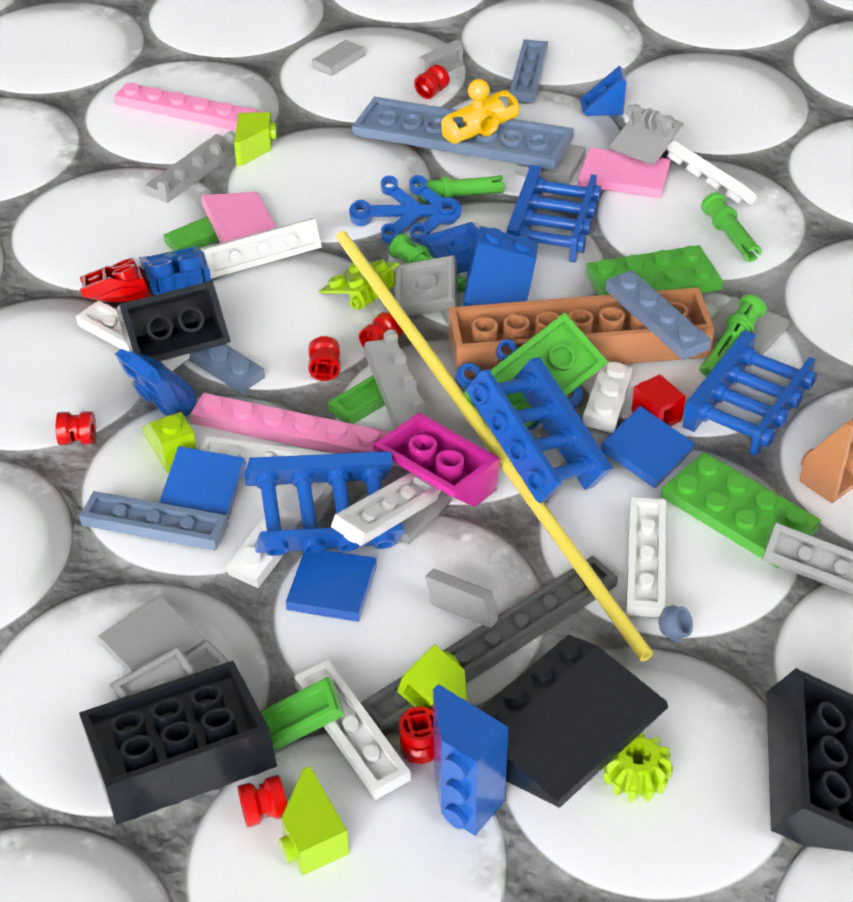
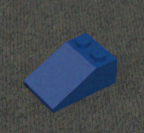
[462,226,538,306]

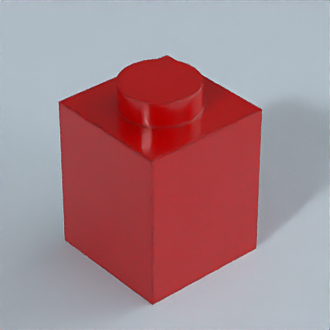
[631,374,686,426]

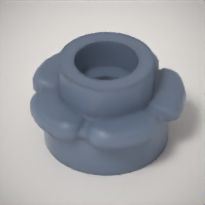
[658,605,693,643]

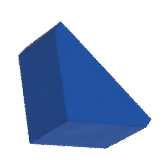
[580,65,626,116]

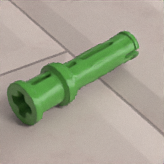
[417,175,504,204]
[701,192,762,262]
[389,233,466,293]
[699,294,767,377]

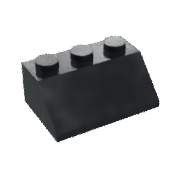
[116,280,231,362]

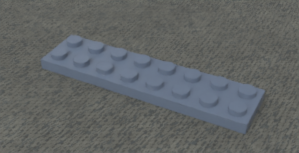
[352,96,574,169]

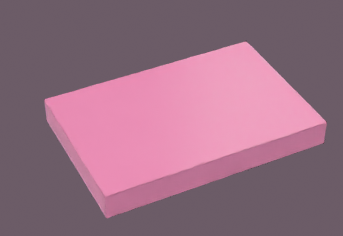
[578,147,671,198]
[202,192,276,243]

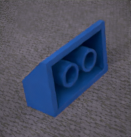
[433,684,509,836]

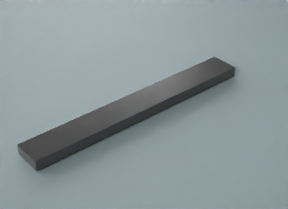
[361,556,618,736]

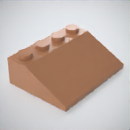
[799,418,853,503]

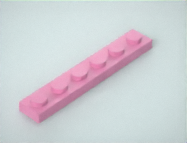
[114,83,262,131]
[190,393,390,454]

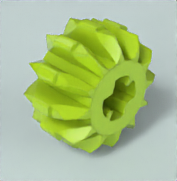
[603,732,673,803]

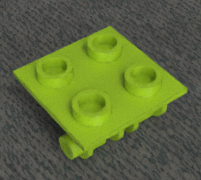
[319,259,400,310]

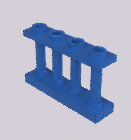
[506,165,601,263]
[682,330,817,456]
[466,357,613,503]
[244,451,404,556]

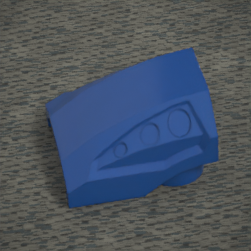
[139,246,211,295]
[115,349,196,417]

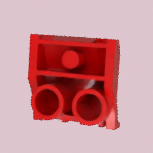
[79,258,152,302]

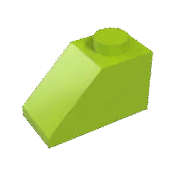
[234,112,277,166]
[142,412,197,473]
[397,644,468,710]
[279,766,349,876]

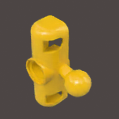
[441,79,520,144]

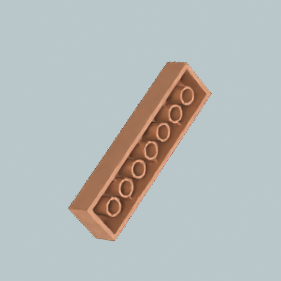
[448,287,715,378]

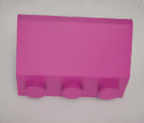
[373,412,500,507]

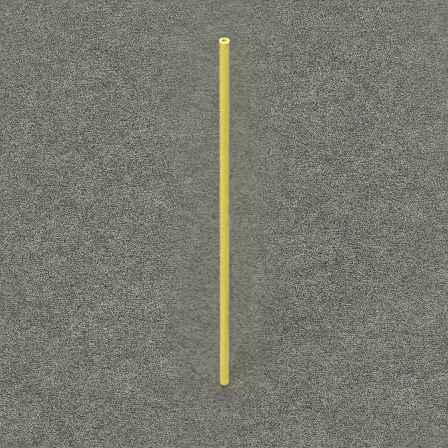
[336,231,653,662]

